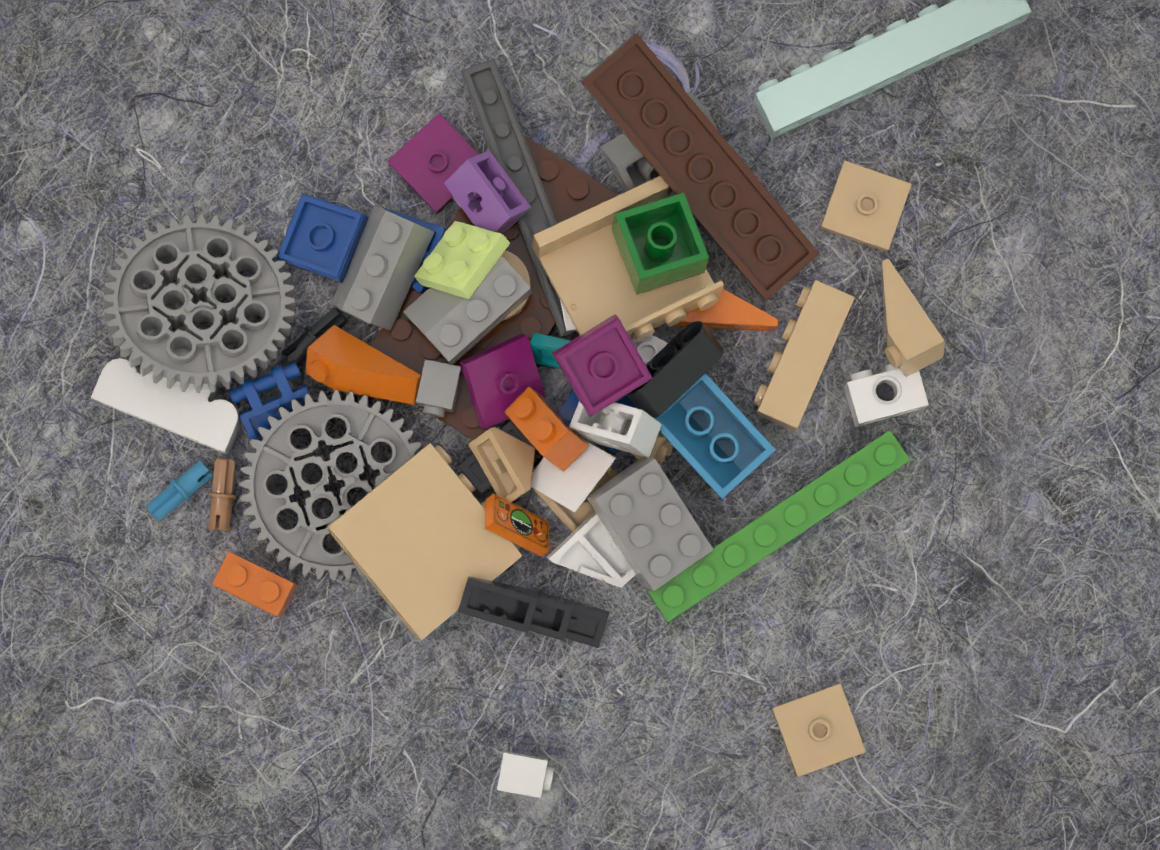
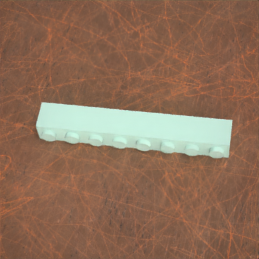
[753,0,1032,139]

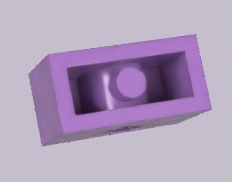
[444,150,531,234]

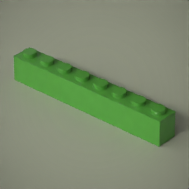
[647,430,910,623]

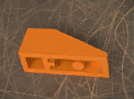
[673,289,778,331]
[306,325,421,405]

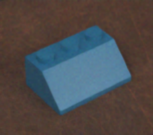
[655,373,776,499]

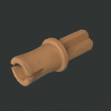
[207,458,237,531]

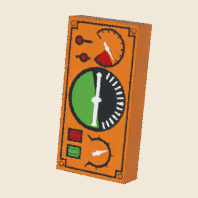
[485,493,549,556]

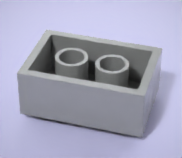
[587,457,713,591]

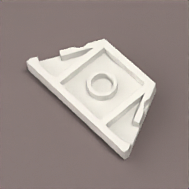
[547,512,636,588]

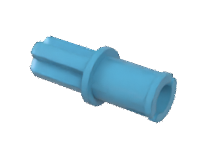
[146,460,213,521]

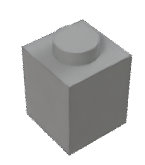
[416,359,462,417]

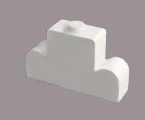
[91,348,242,455]

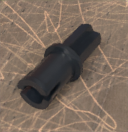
[282,308,347,368]

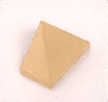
[468,427,535,502]

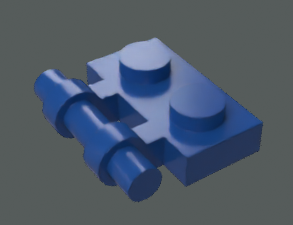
[229,362,310,440]

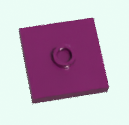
[387,113,479,214]
[552,314,653,417]
[460,333,546,429]

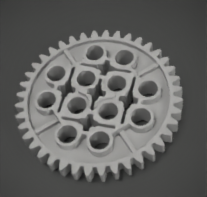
[103,215,295,393]
[239,390,422,580]

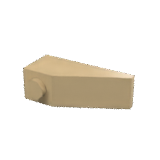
[881,258,945,377]

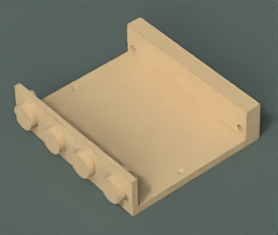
[532,176,724,342]
[325,443,522,641]

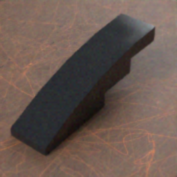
[458,576,609,648]

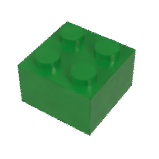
[612,193,709,295]

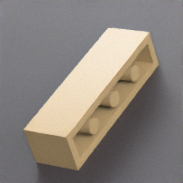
[753,280,855,432]

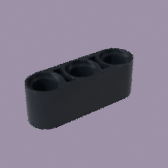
[626,321,724,419]

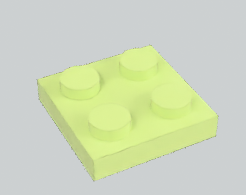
[414,221,510,300]

